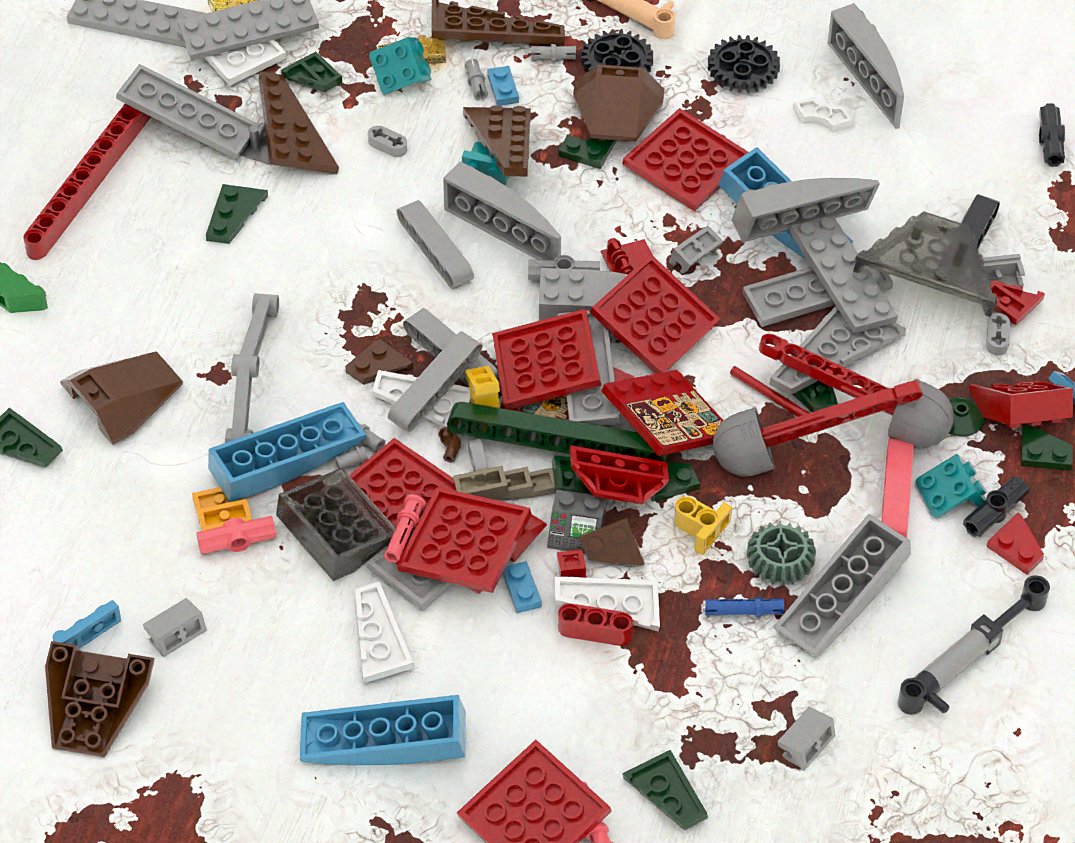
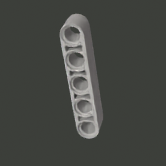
[396,200,474,288]
[403,308,500,386]
[388,331,483,432]

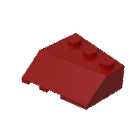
[969,381,1073,428]

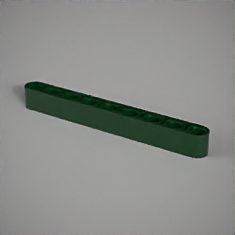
[447,402,667,462]

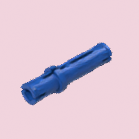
[705,597,784,617]

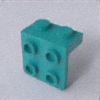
[369,37,432,94]
[462,142,510,185]
[916,454,987,518]

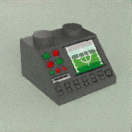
[547,490,606,554]

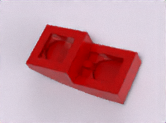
[557,549,587,578]

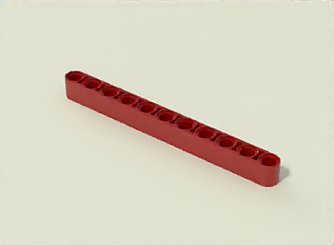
[23,104,151,260]

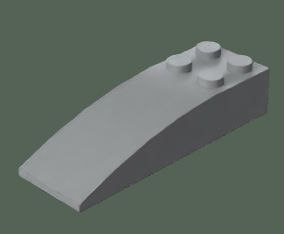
[827,3,904,129]
[443,161,561,260]
[731,178,880,243]
[539,268,628,321]
[774,514,911,657]

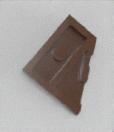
[345,338,413,385]
[579,517,645,566]

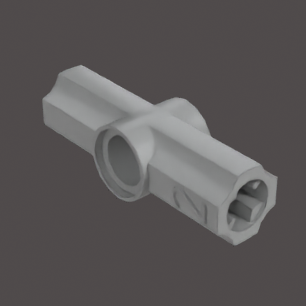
[528,255,600,280]

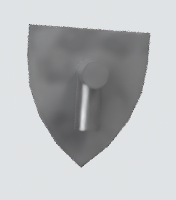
[240,123,270,165]

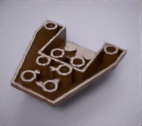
[573,65,664,142]
[60,351,183,445]
[45,641,155,758]

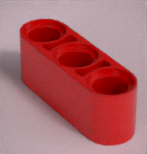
[558,603,633,646]

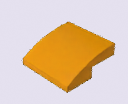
[192,487,252,531]

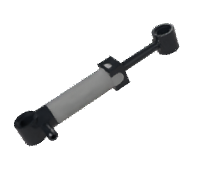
[897,575,1050,715]

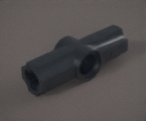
[1039,103,1065,167]
[963,476,1029,537]

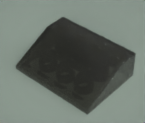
[276,468,396,581]

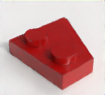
[978,280,1045,325]
[987,513,1044,575]

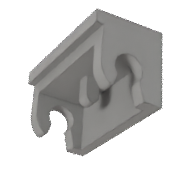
[669,225,724,274]
[970,254,1025,294]
[143,598,207,657]
[778,706,836,771]

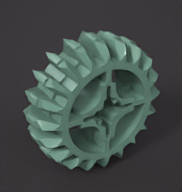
[746,521,816,586]

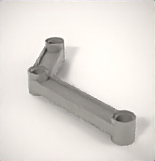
[225,293,279,443]

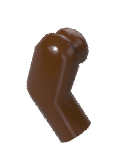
[438,427,461,463]

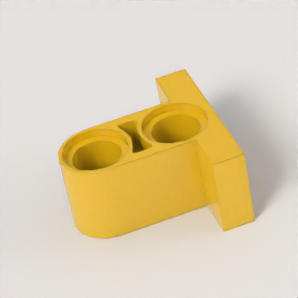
[465,365,500,408]
[674,496,732,555]

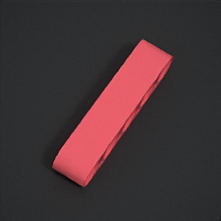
[881,437,914,538]

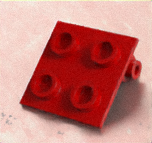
[600,238,653,274]

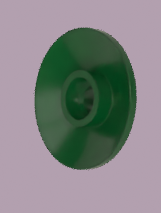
[948,397,985,437]

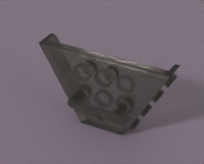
[853,211,997,317]

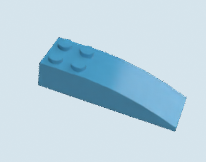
[718,147,853,261]
[208,402,366,502]
[300,695,466,765]

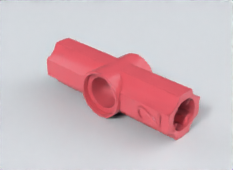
[196,516,277,554]

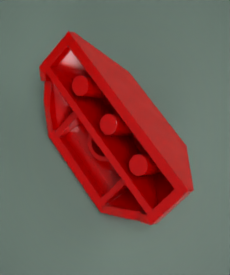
[569,446,669,505]

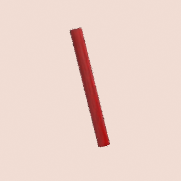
[730,366,809,417]

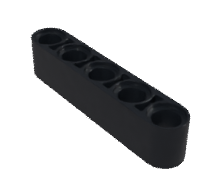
[936,194,1000,284]

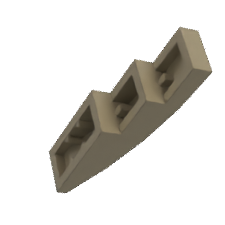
[453,466,556,500]

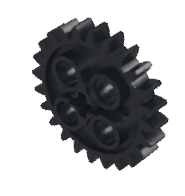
[581,29,653,72]
[708,35,780,93]

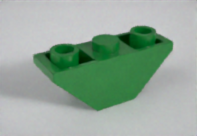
[0,262,48,313]

